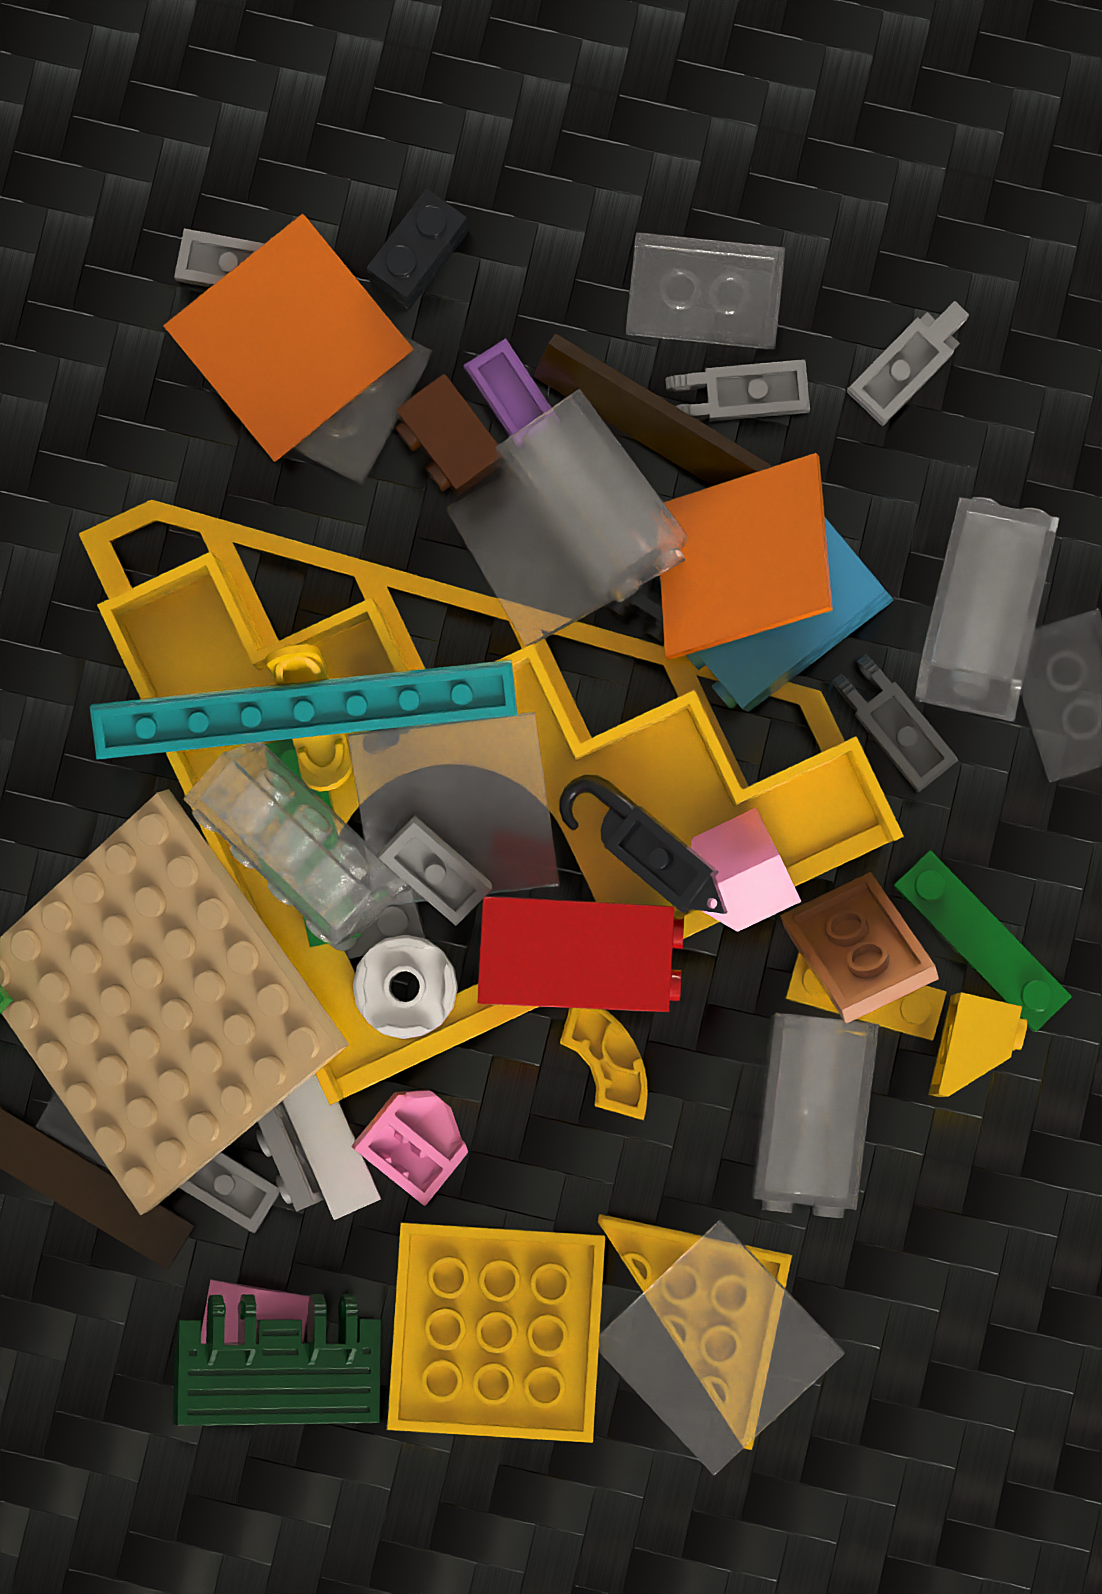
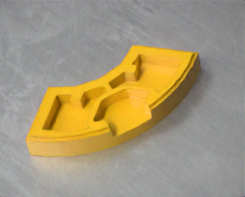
[560,1008,648,1120]

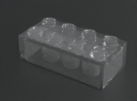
[183,742,407,946]

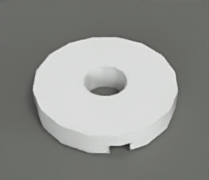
[353,935,458,1039]

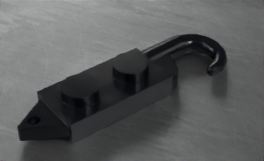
[559,775,728,914]

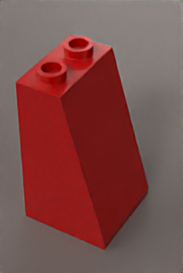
[477,896,684,1012]

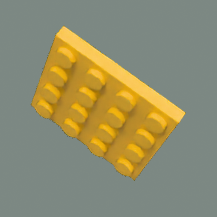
[387,1222,605,1443]

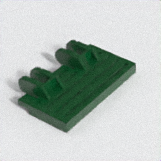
[173,1294,381,1426]

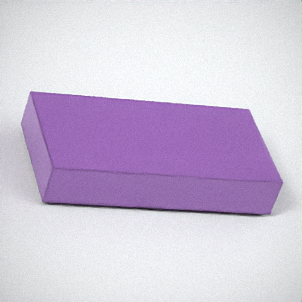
[464,338,560,451]

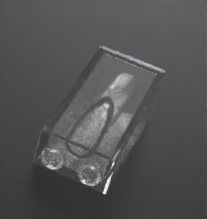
[496,389,688,604]
[915,497,1059,722]
[751,1013,879,1218]

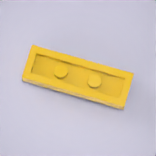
[785,951,947,1041]

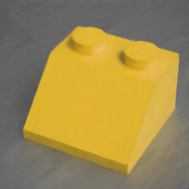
[929,992,1027,1097]

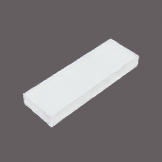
[283,1074,381,1220]

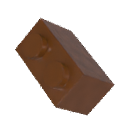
[395,373,506,497]

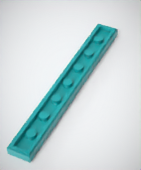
[90,660,517,759]

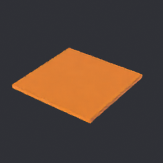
[163,213,414,462]
[656,453,833,660]

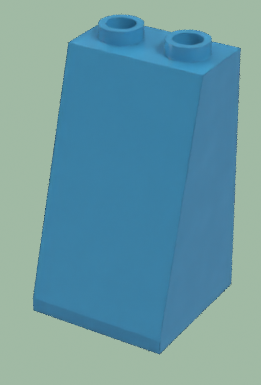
[686,518,894,712]

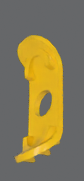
[266,644,352,792]

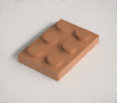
[780,872,939,1024]

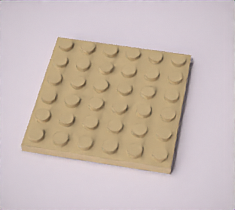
[0,789,349,1215]

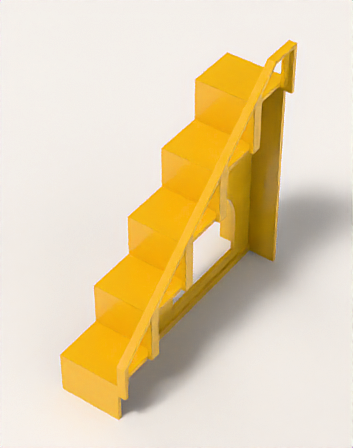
[79,500,904,1105]

